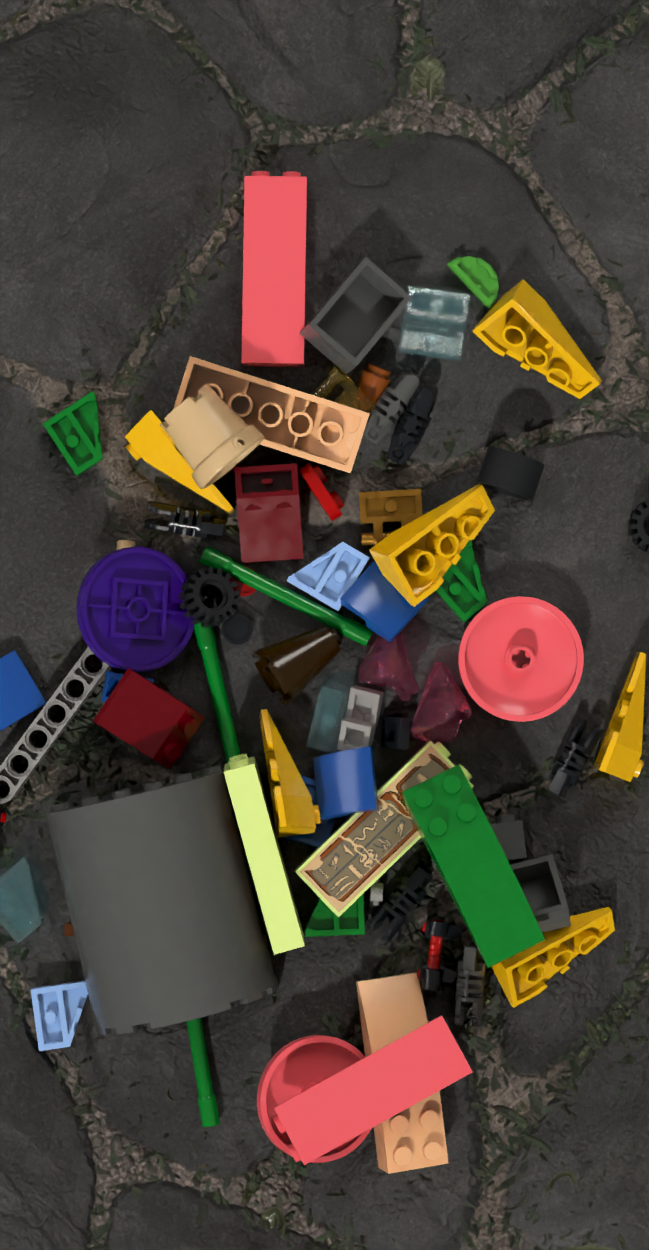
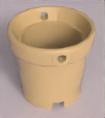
[160,384,264,489]

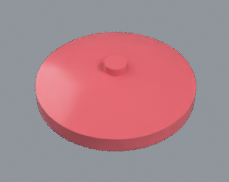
[458,596,584,722]
[257,1035,372,1163]

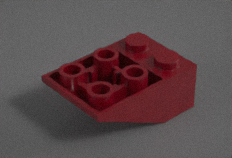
[234,463,304,563]

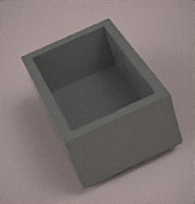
[299,257,413,374]
[510,854,571,933]

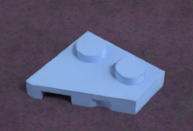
[287,542,370,611]
[30,980,88,1051]

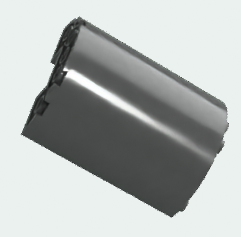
[45,765,279,1035]

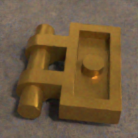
[359,489,423,546]

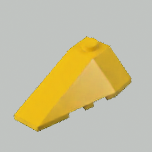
[472,279,602,399]
[125,410,235,514]
[369,484,495,607]
[592,652,646,782]
[259,709,320,838]
[492,907,615,1008]

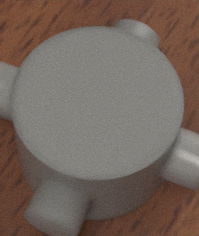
[370,879,383,906]

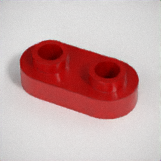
[298,463,344,522]

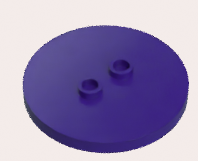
[76,547,194,672]

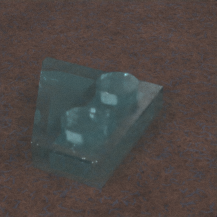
[0,857,43,944]

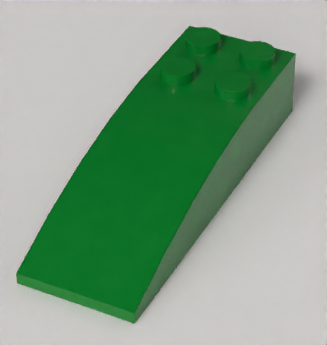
[402,765,545,968]

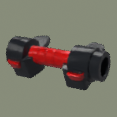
[417,919,462,991]

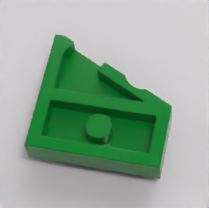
[43,391,103,477]
[435,540,487,623]
[304,894,365,937]

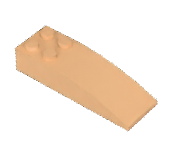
[173,356,370,473]
[356,972,449,1174]

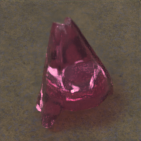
[358,632,419,702]
[411,662,472,743]

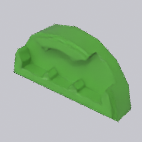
[447,256,499,310]

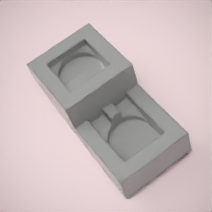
[337,685,384,751]

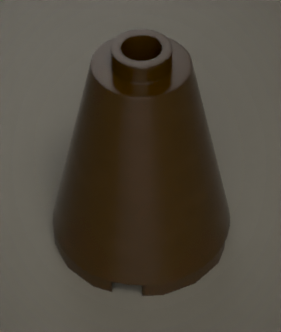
[252,626,342,705]

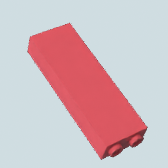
[241,171,307,367]
[272,1015,473,1165]

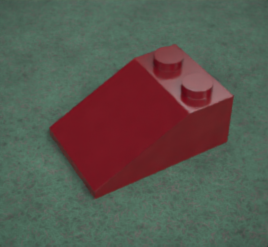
[93,668,205,769]

